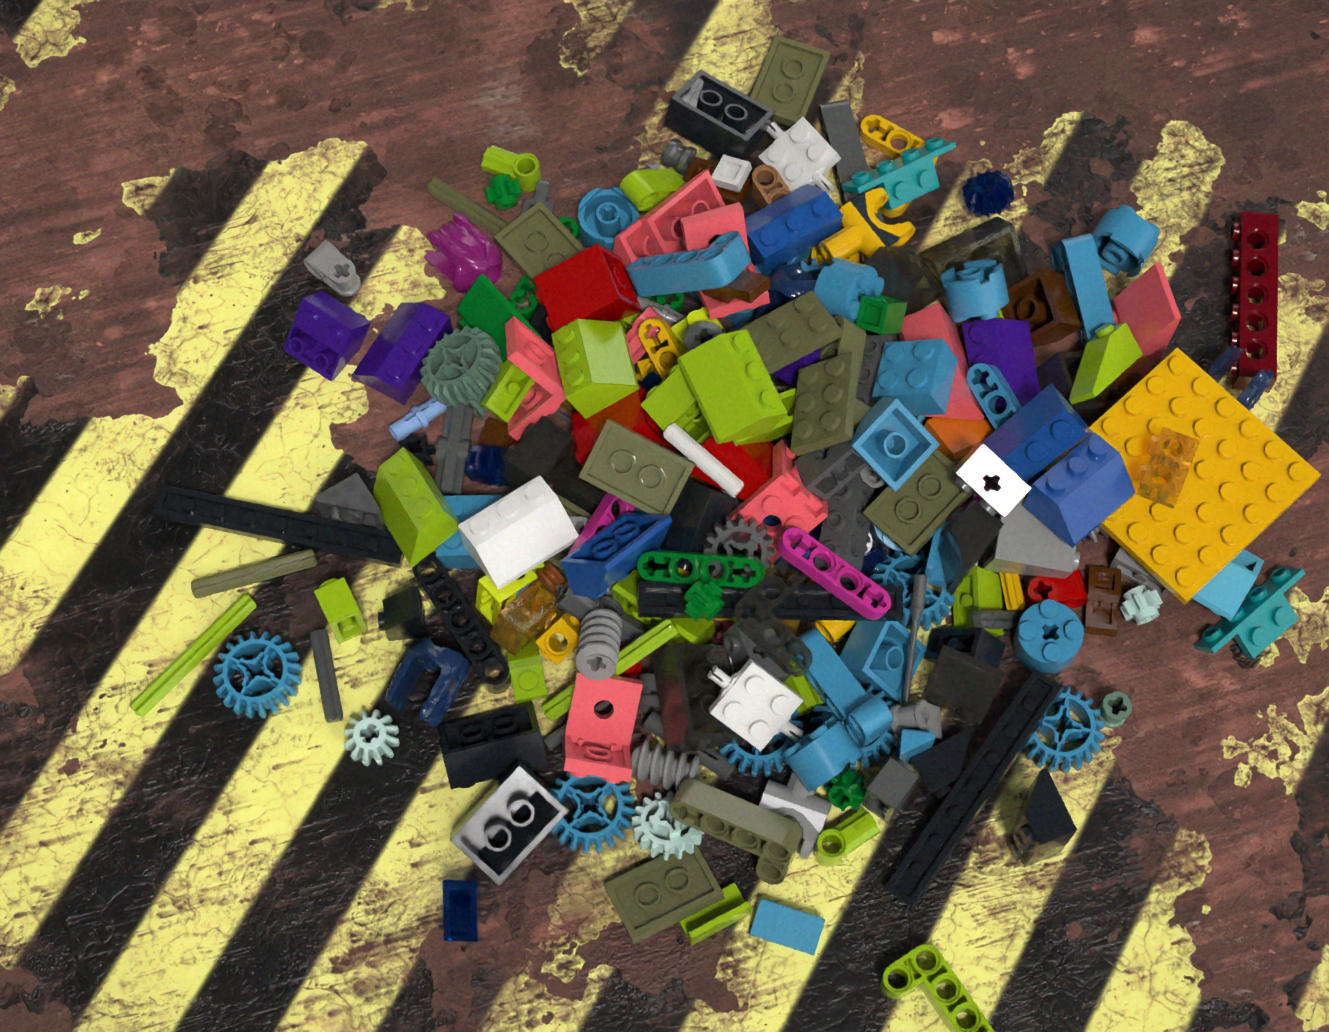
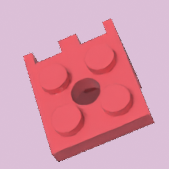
[680,202,770,320]
[505,316,566,441]
[729,439,828,563]
[562,669,643,783]

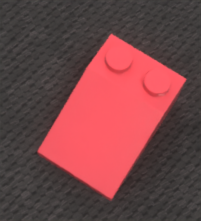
[1111,262,1181,360]

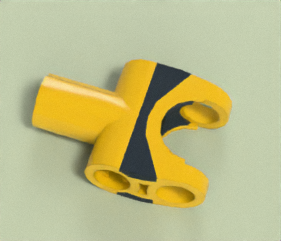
[819,188,916,265]

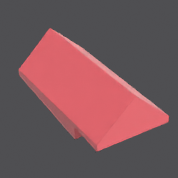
[613,170,726,278]
[899,303,984,421]

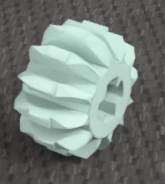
[343,709,400,766]

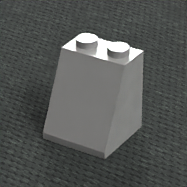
[983,499,1080,579]

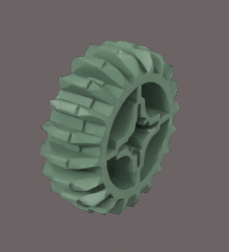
[420,326,503,408]

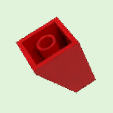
[534,243,643,332]
[571,383,676,467]
[687,435,774,501]

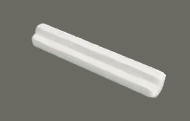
[663,423,744,497]

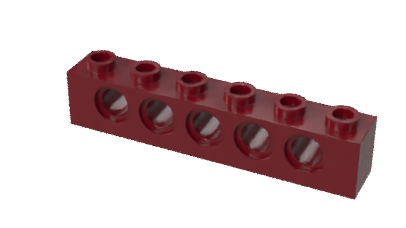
[1227,211,1279,393]

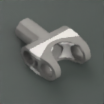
[759,770,832,859]

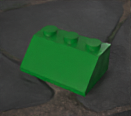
[456,274,542,363]

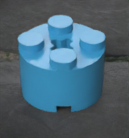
[578,187,639,252]
[1091,205,1160,277]
[814,257,884,324]
[941,259,1009,322]
[1013,599,1084,674]
[782,716,863,793]

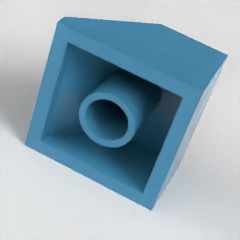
[850,396,940,492]
[840,621,927,704]

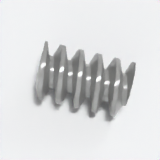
[575,608,623,681]
[631,739,701,792]

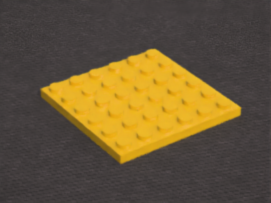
[1089,347,1321,605]

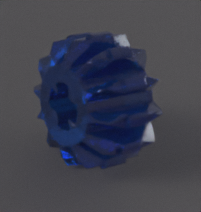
[962,169,1015,219]
[464,444,519,487]

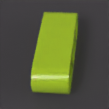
[619,169,686,211]

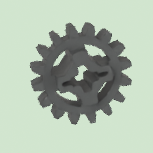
[702,514,775,580]

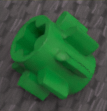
[484,174,522,210]
[683,580,725,621]
[824,768,867,811]

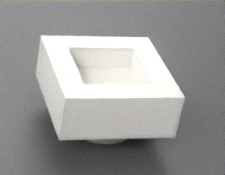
[711,155,752,192]

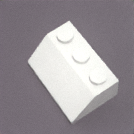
[458,475,579,590]

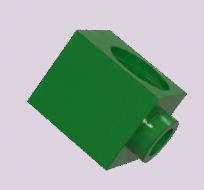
[856,295,907,335]

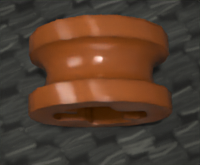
[535,561,566,593]

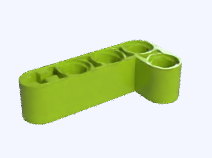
[880,944,995,1032]

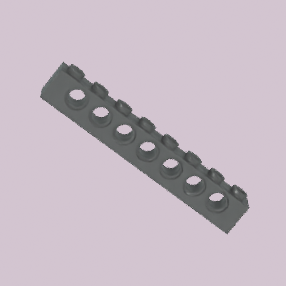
[814,335,895,583]

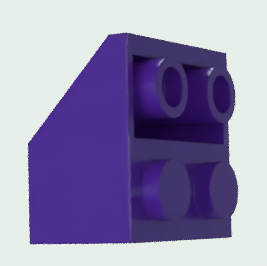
[282,291,371,381]

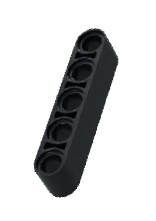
[412,554,511,694]

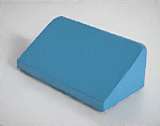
[895,729,936,764]
[750,899,825,956]

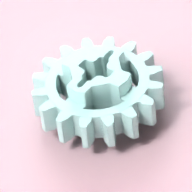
[632,791,704,861]

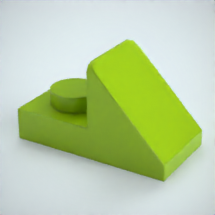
[480,360,535,423]
[505,636,548,704]

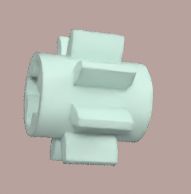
[1120,585,1163,625]

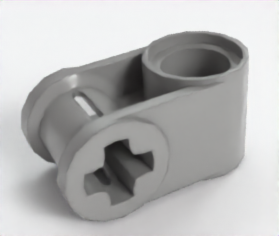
[303,240,361,297]
[890,700,942,744]

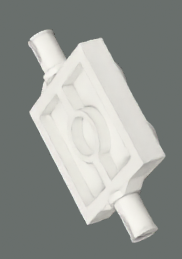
[758,117,841,195]
[707,658,804,751]

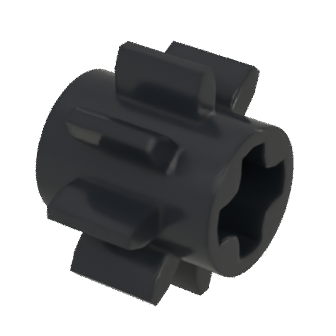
[398,433,436,467]

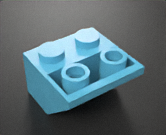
[1192,549,1264,621]

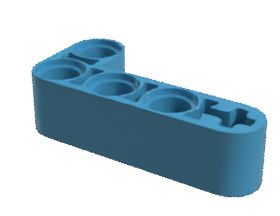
[626,231,751,297]
[1050,233,1116,351]
[967,363,1022,487]
[786,627,893,748]

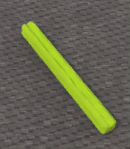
[130,593,257,717]
[542,618,679,721]

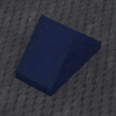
[442,880,481,942]

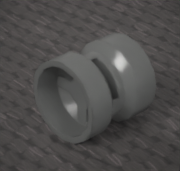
[637,674,671,714]

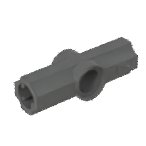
[435,404,474,496]
[554,581,650,645]

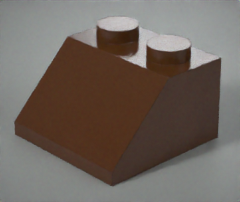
[1001,268,1082,348]

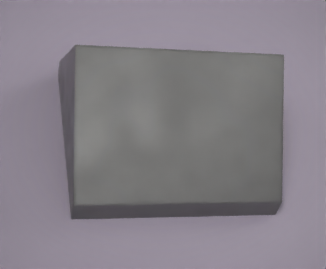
[316,472,387,531]

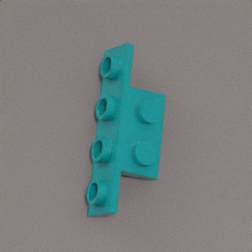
[841,137,956,210]
[1194,566,1306,659]

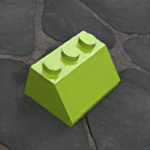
[551,319,640,419]
[677,329,788,444]
[372,447,460,567]
[612,570,715,662]

